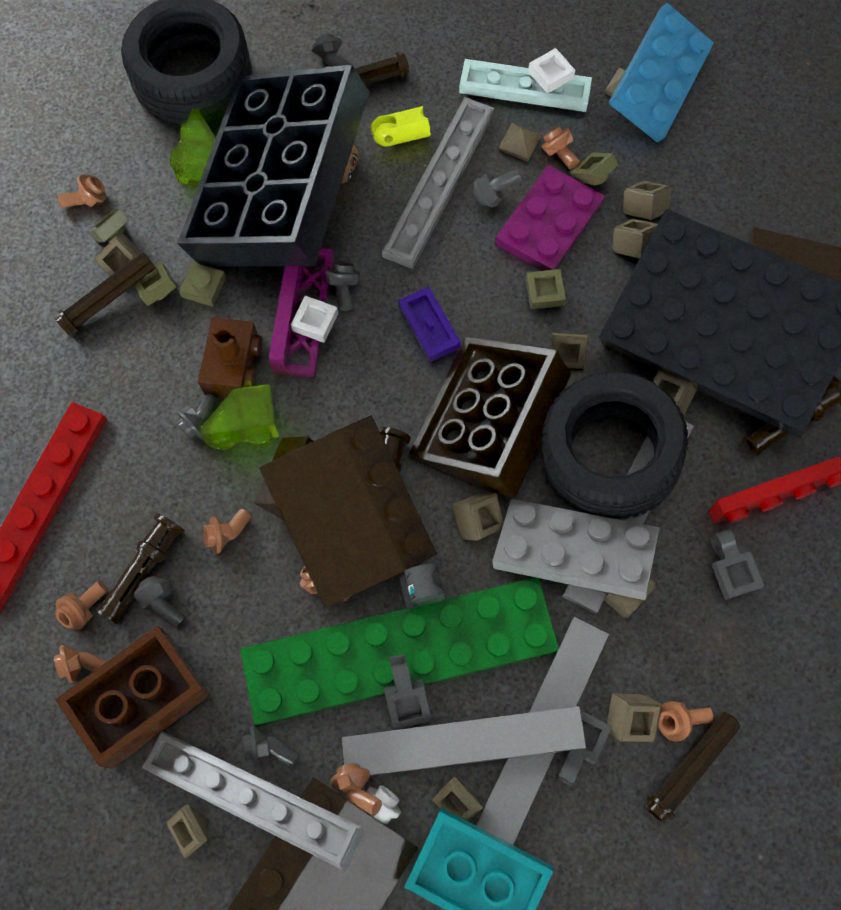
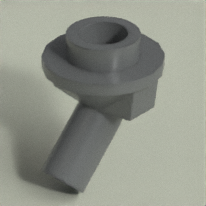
[311,34,352,67]
[474,169,521,208]
[325,261,360,311]
[176,394,218,440]
[134,576,184,627]
[243,726,298,767]

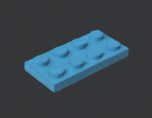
[608,3,714,143]

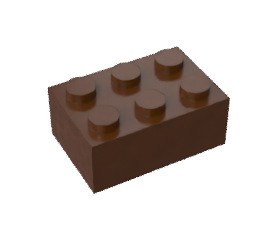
[55,625,211,769]

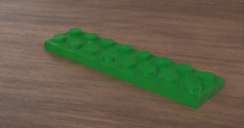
[240,577,559,727]

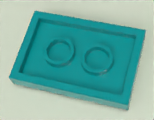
[404,808,554,910]

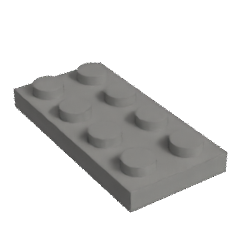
[493,499,660,600]

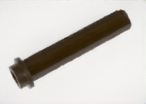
[355,52,409,85]
[55,253,155,335]
[645,712,741,824]

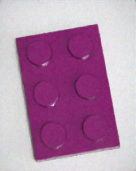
[495,165,605,271]

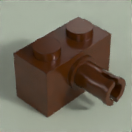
[198,317,262,401]

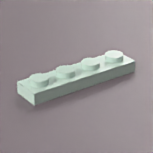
[459,59,592,112]

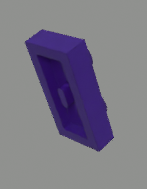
[398,286,461,363]

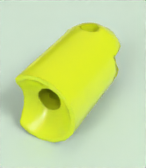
[371,106,431,147]

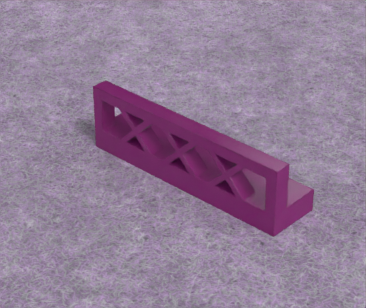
[269,249,334,378]

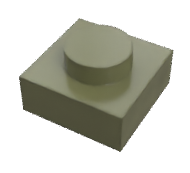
[570,152,619,186]
[88,209,129,243]
[135,261,176,306]
[179,262,226,307]
[525,269,566,310]

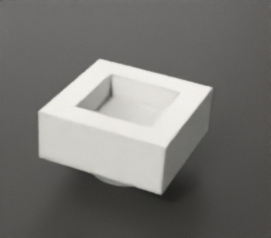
[528,48,575,94]
[291,296,338,343]

